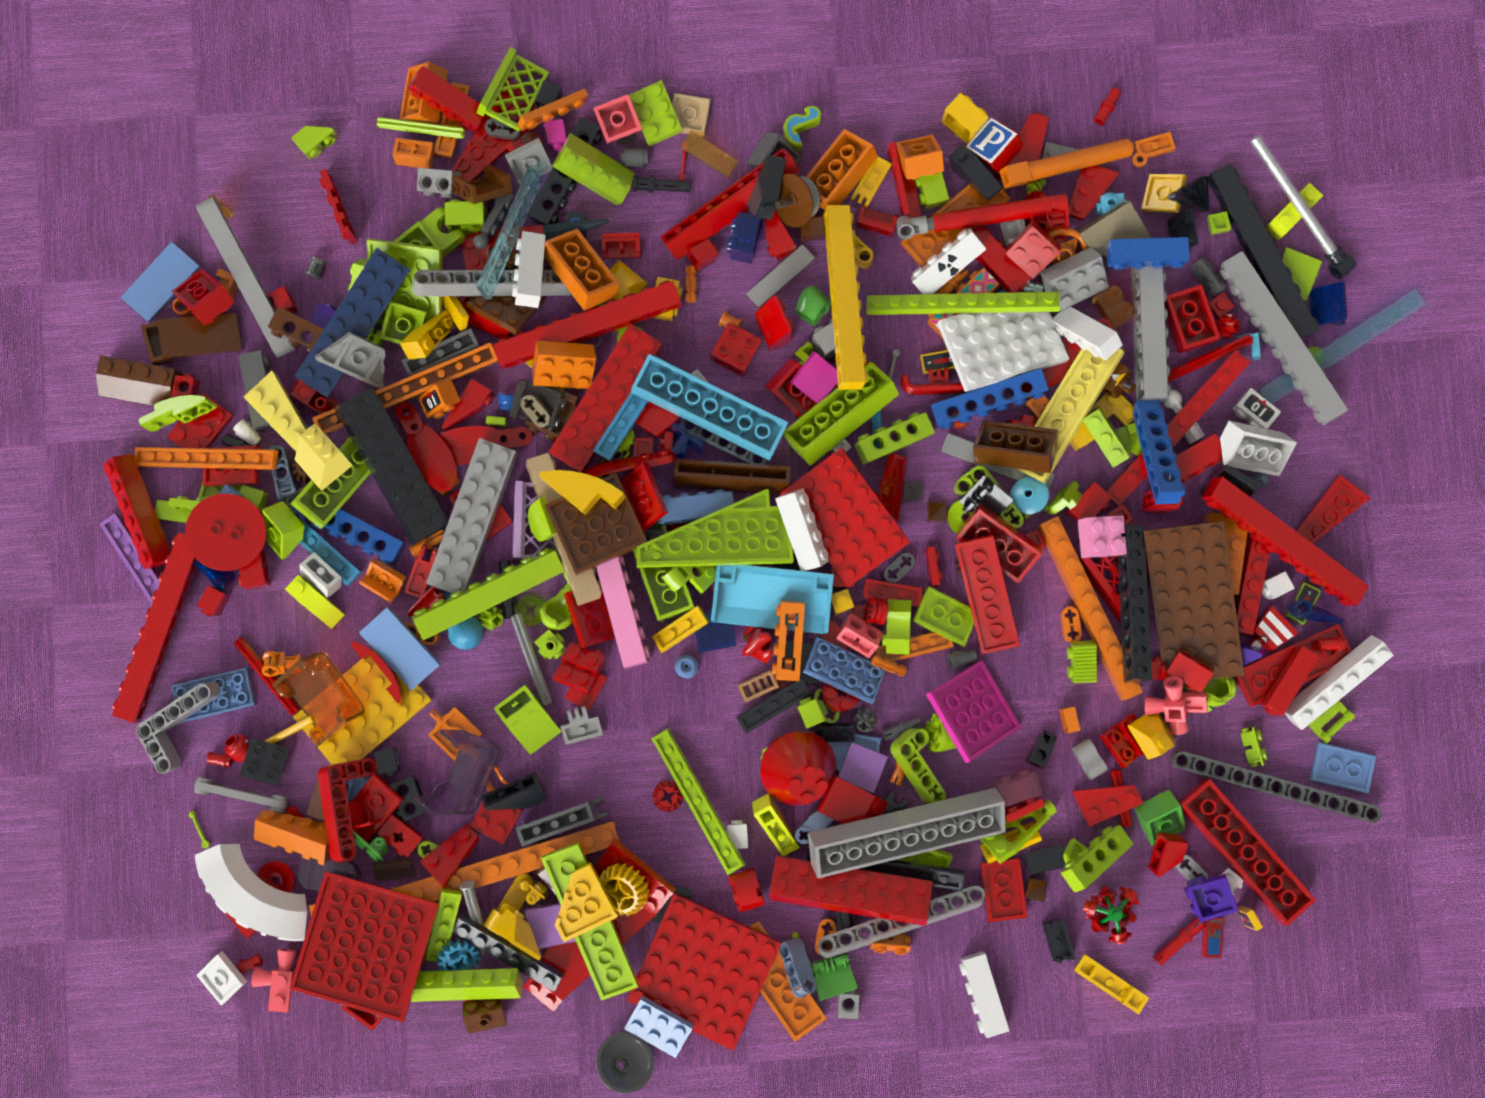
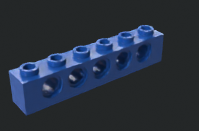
[931,368,1048,430]
[1132,400,1185,504]
[291,506,407,565]

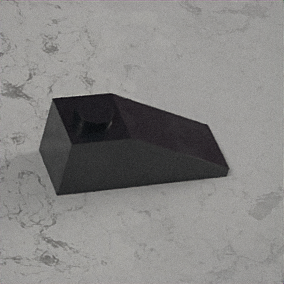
[948,145,1002,201]
[747,154,785,220]
[482,772,547,811]

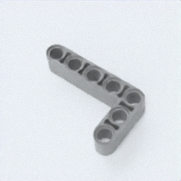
[136,682,221,774]

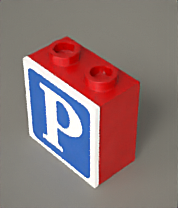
[966,118,1024,174]

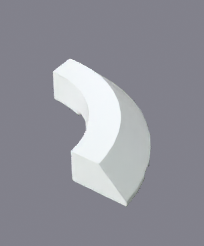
[195,844,307,941]

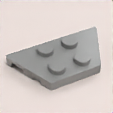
[315,332,385,389]

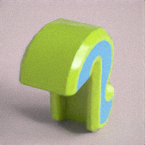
[783,106,821,151]

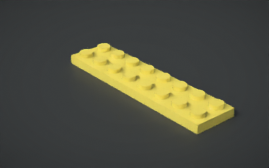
[1017,348,1124,484]

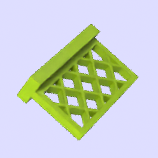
[477,47,549,131]

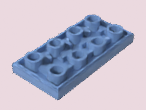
[120,242,201,323]
[359,606,441,690]
[803,637,885,704]
[171,667,256,723]

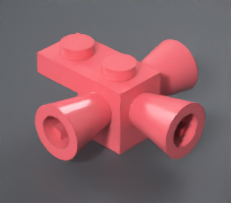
[1145,677,1208,735]
[251,948,297,1013]

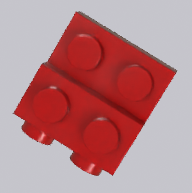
[553,642,606,694]

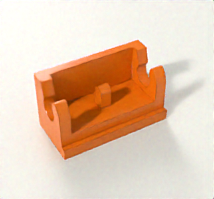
[392,138,435,169]

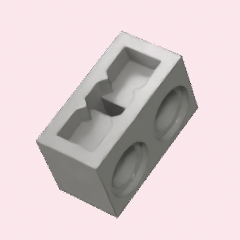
[417,168,461,198]

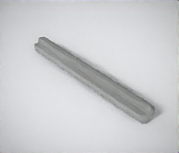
[511,613,552,706]

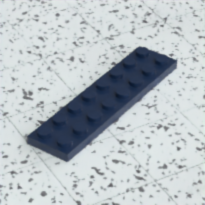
[295,247,411,398]

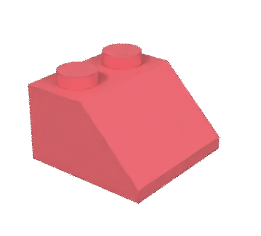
[593,94,642,144]

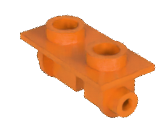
[870,934,911,955]

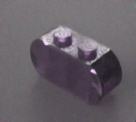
[298,858,361,891]

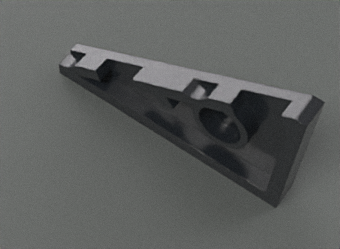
[1168,175,1209,213]

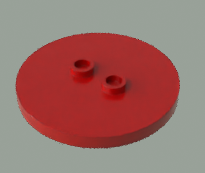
[185,493,267,571]

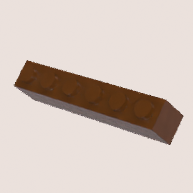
[674,459,791,494]

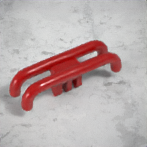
[900,368,969,395]

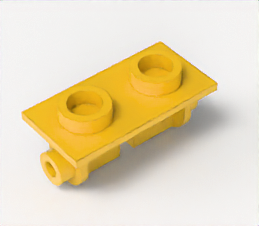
[526,881,550,905]

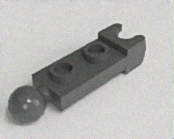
[473,193,514,249]

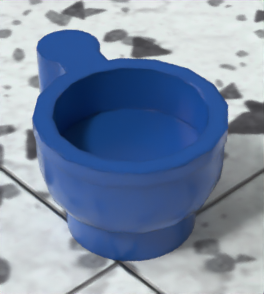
[498,393,528,411]

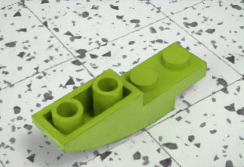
[139,395,217,432]

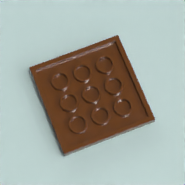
[545,473,647,576]

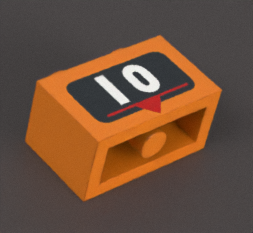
[418,380,460,419]

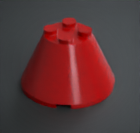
[760,731,837,806]

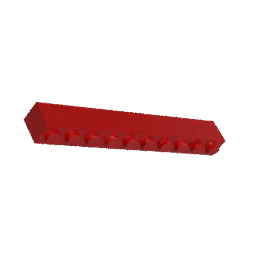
[493,280,683,370]
[1201,477,1369,606]
[112,532,198,723]

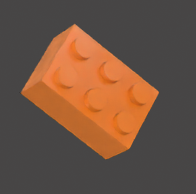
[532,341,596,389]

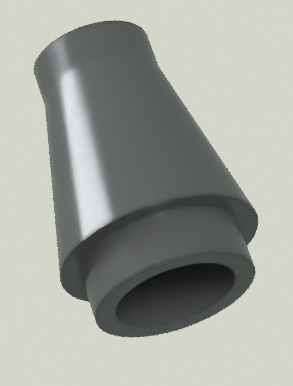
[947,650,977,670]

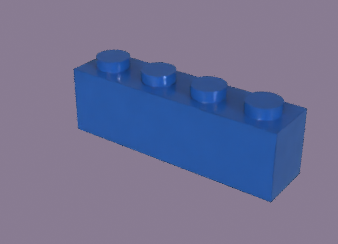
[1107,237,1190,270]

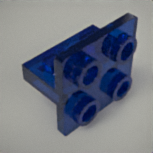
[1310,281,1347,326]
[670,423,704,459]

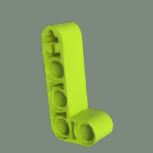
[954,466,1024,529]
[890,728,946,804]

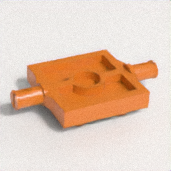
[428,707,483,762]

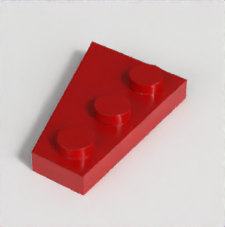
[420,824,480,889]

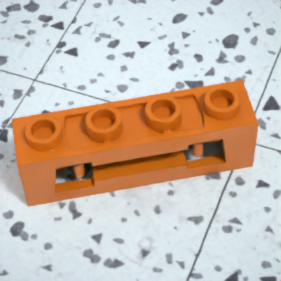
[772,600,805,681]

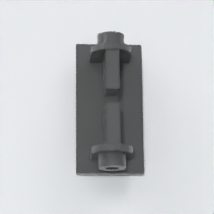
[1190,257,1226,298]

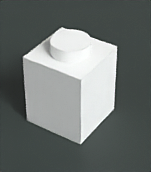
[1262,571,1295,600]
[727,820,748,849]

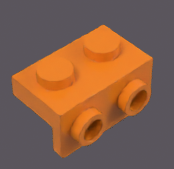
[359,558,407,602]

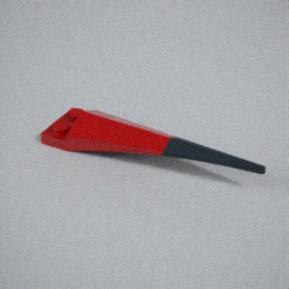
[461,219,609,270]

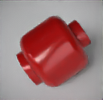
[225,733,250,762]

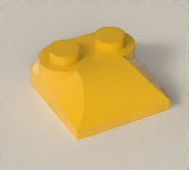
[610,260,648,301]

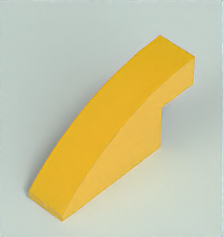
[538,470,626,515]

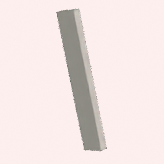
[941,433,1054,490]

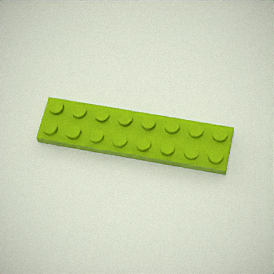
[541,842,639,1001]

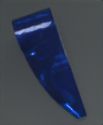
[1288,599,1343,624]

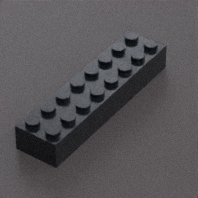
[334,387,449,544]

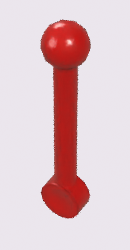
[678,143,689,181]

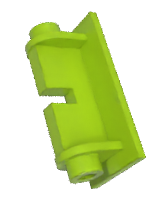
[1240,725,1268,767]

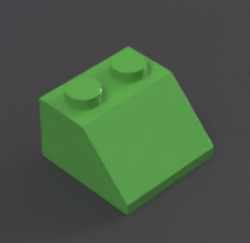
[1134,790,1186,846]

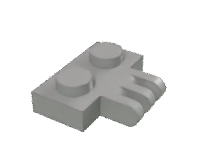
[560,705,603,745]

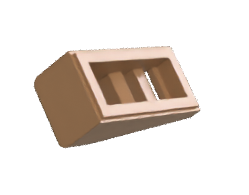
[737,669,782,703]

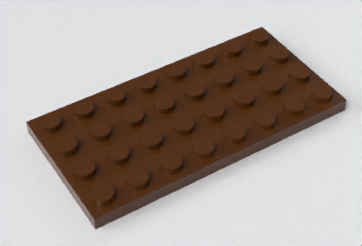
[1144,520,1244,680]

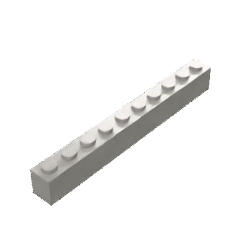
[1219,251,1348,426]

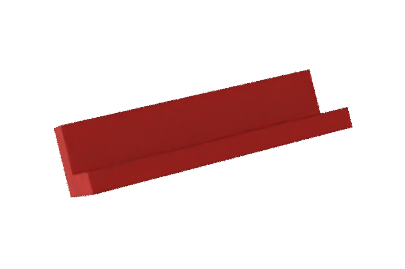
[887,142,922,218]
[1079,557,1121,624]

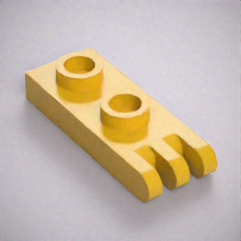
[851,156,892,208]

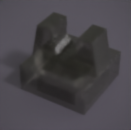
[903,482,923,502]

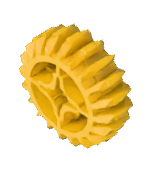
[599,863,650,916]

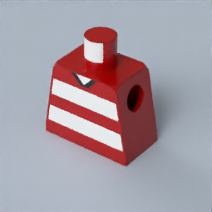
[1249,606,1298,651]

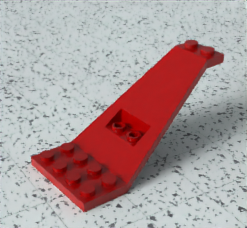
[523,839,676,1012]

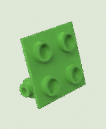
[353,831,388,864]
[810,953,858,1001]

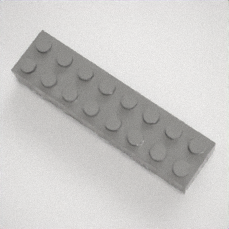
[1131,266,1171,403]
[426,438,518,593]

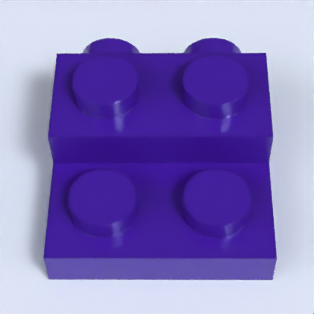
[1184,874,1239,922]

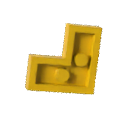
[1089,395,1134,427]

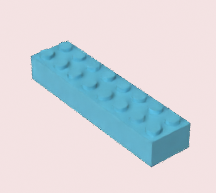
[631,354,788,461]

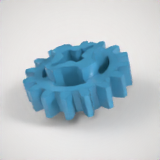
[437,938,481,971]

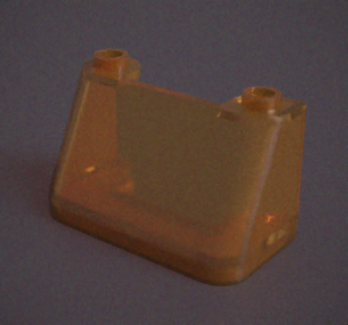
[272,651,365,747]

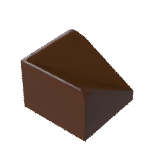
[927,502,947,522]
[1024,877,1048,902]

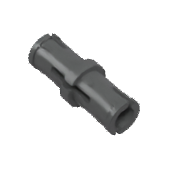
[882,717,922,741]

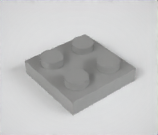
[505,138,553,186]

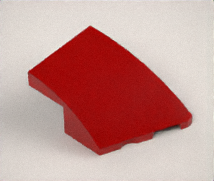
[635,402,680,438]

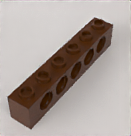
[268,307,384,363]

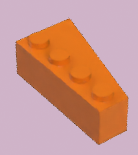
[254,810,330,866]

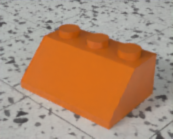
[399,62,448,124]

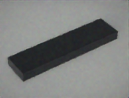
[736,677,812,734]

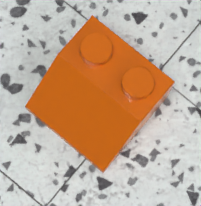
[896,134,944,179]

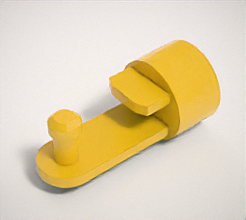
[483,873,533,939]

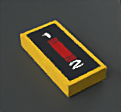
[920,350,956,375]
[1237,906,1263,931]

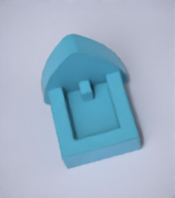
[1237,333,1261,360]

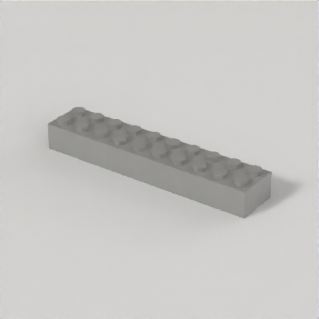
[808,788,1005,878]

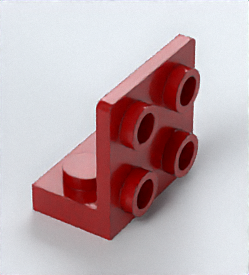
[710,322,762,378]

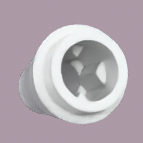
[233,419,262,445]

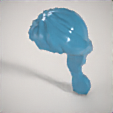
[443,591,483,650]

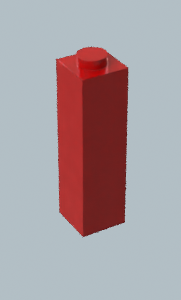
[1261,646,1320,717]

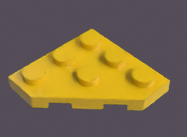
[555,863,618,942]

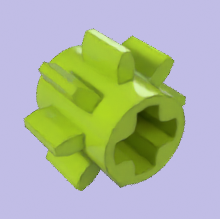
[479,606,503,631]

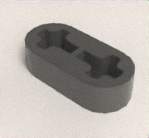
[485,118,521,140]
[883,553,915,583]

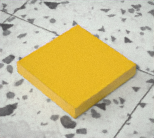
[1141,174,1187,213]

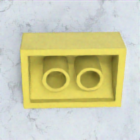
[295,424,352,491]

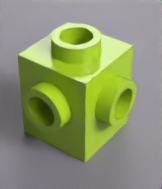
[535,629,566,659]

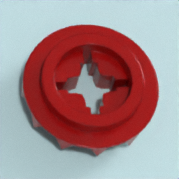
[652,781,683,812]

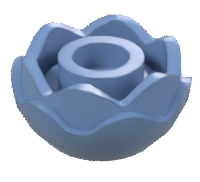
[675,654,699,679]

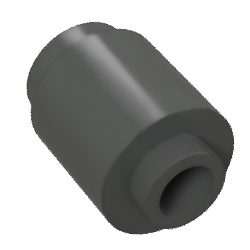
[621,148,648,167]

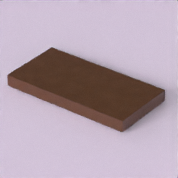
[157,313,242,358]

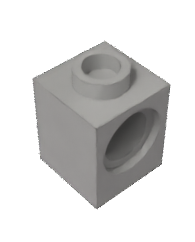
[837,990,859,1019]

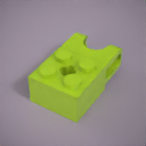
[394,207,466,259]

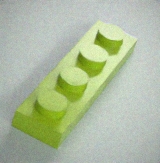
[425,888,462,962]

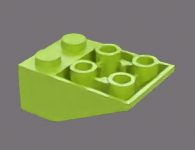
[494,685,562,755]

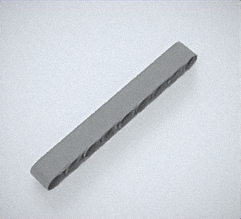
[195,197,295,358]
[412,270,572,296]
[818,886,985,958]

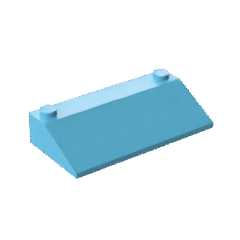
[711,565,834,634]

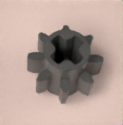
[853,708,879,732]

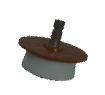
[775,174,820,228]

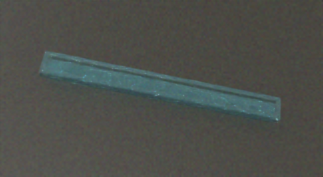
[1257,289,1426,404]

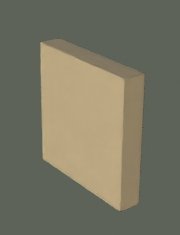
[672,93,711,137]

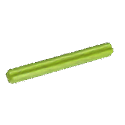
[377,117,465,139]

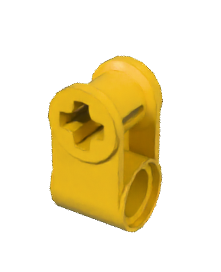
[853,235,873,269]

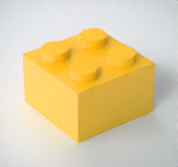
[941,92,989,145]

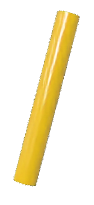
[265,715,316,744]

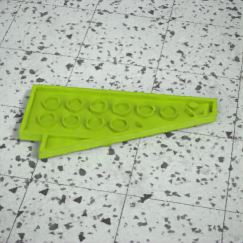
[636,489,794,568]

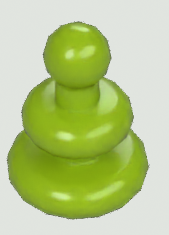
[1026,179,1046,195]

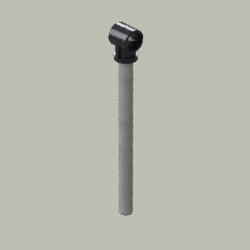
[1249,134,1356,279]

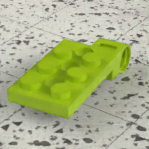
[661,566,717,594]

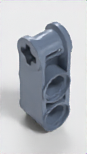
[269,445,299,502]
[794,809,834,844]
[779,938,817,998]

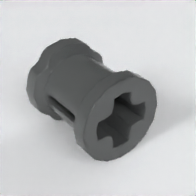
[304,256,327,280]

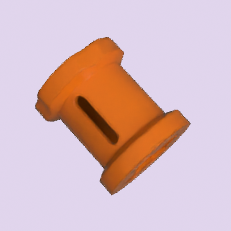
[718,311,743,328]

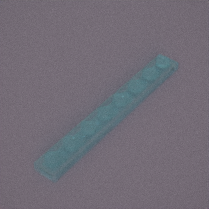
[476,168,542,299]

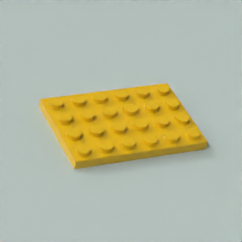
[293,657,433,772]

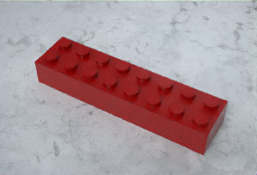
[548,324,664,473]
[1178,778,1316,926]
[769,856,933,926]

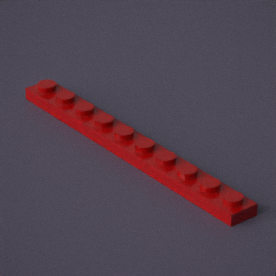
[1106,350,1251,506]

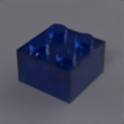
[727,212,761,264]

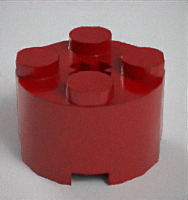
[728,867,765,912]

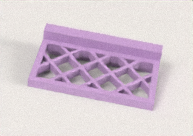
[512,481,559,559]

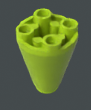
[925,713,957,752]

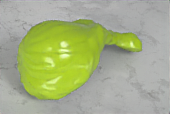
[540,572,573,631]

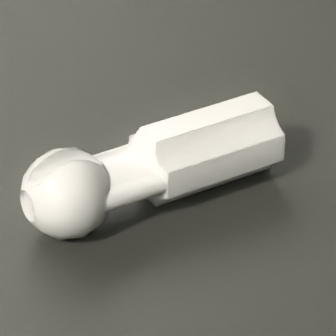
[1163,390,1205,445]

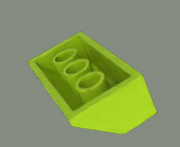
[552,133,635,206]

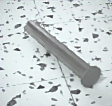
[459,880,488,955]

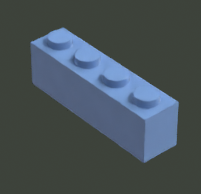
[657,489,734,526]

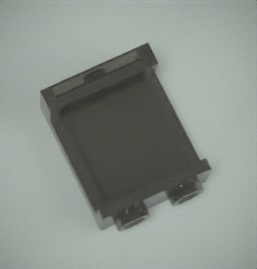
[508,378,567,431]

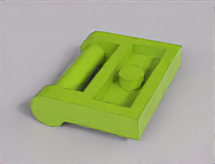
[1308,701,1355,744]

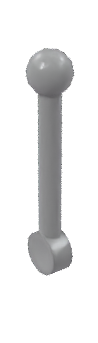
[888,349,900,379]

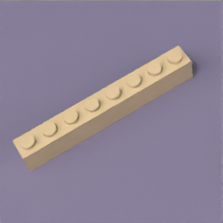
[526,453,603,606]

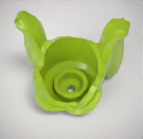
[1183,677,1237,712]

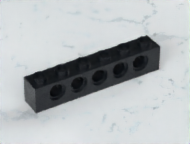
[527,117,603,225]

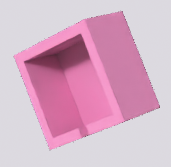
[1078,516,1127,558]

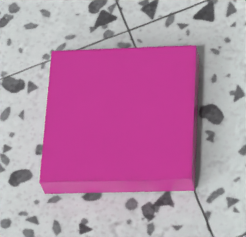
[791,351,838,404]

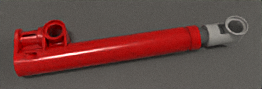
[896,193,1069,240]

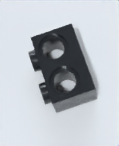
[390,775,430,821]

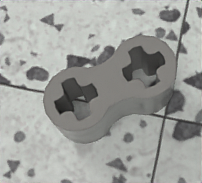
[1071,738,1108,780]

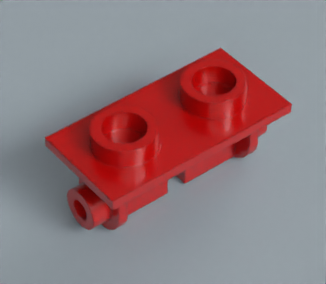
[406,586,446,618]

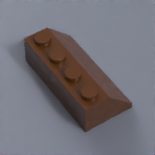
[96,355,182,406]
[973,420,1059,473]

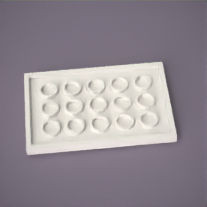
[937,312,1069,392]

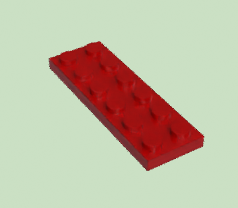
[955,534,1020,654]
[1234,624,1352,707]

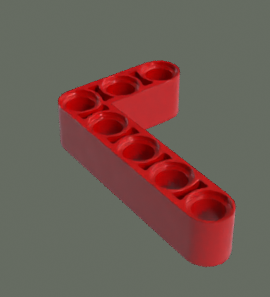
[318,758,377,862]

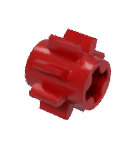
[1216,314,1240,338]

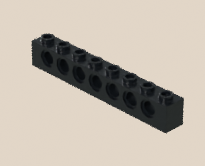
[1118,525,1152,683]

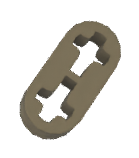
[521,394,552,427]

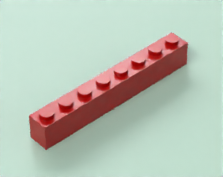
[660,148,800,260]

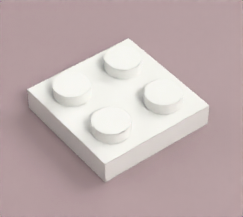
[197,951,247,1005]

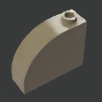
[1078,199,1152,256]

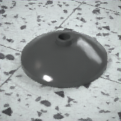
[596,1032,654,1094]

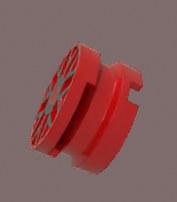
[864,596,889,626]

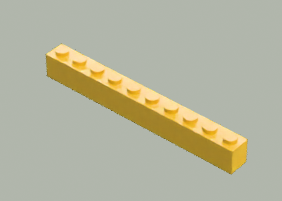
[824,205,868,390]

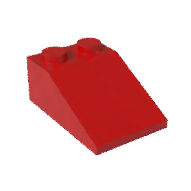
[171,268,235,326]
[764,359,829,419]
[817,775,888,824]

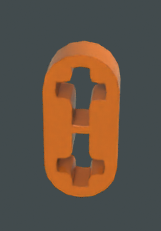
[1060,606,1082,643]
[815,918,836,956]

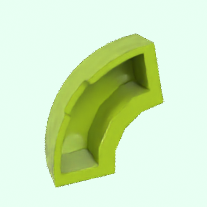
[882,599,912,655]

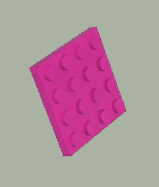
[926,660,1021,763]

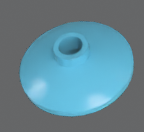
[1010,477,1049,514]

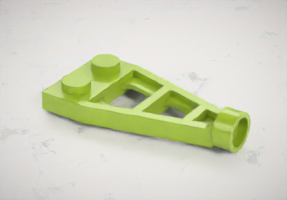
[979,799,1057,864]

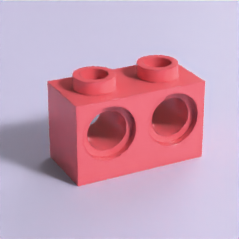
[836,613,884,658]

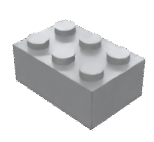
[1040,248,1109,311]

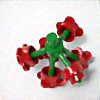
[1083,886,1140,944]

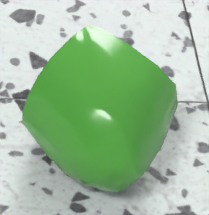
[795,285,831,327]

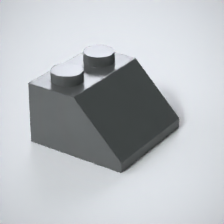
[747,132,802,169]

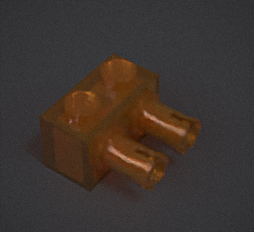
[1092,284,1135,331]

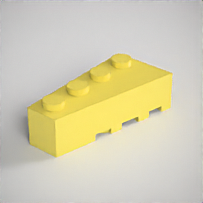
[244,371,308,451]

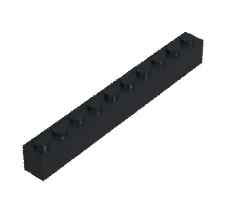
[1207,163,1319,340]

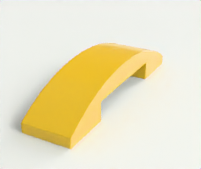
[1074,954,1149,1014]

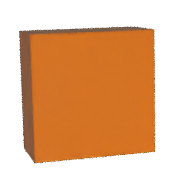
[1059,707,1081,733]

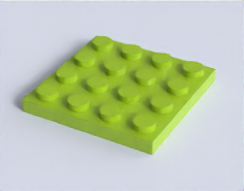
[367,238,442,322]

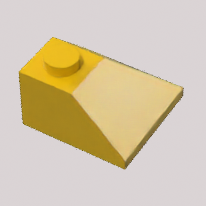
[1128,713,1176,760]
[493,909,541,960]

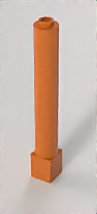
[1000,138,1134,189]

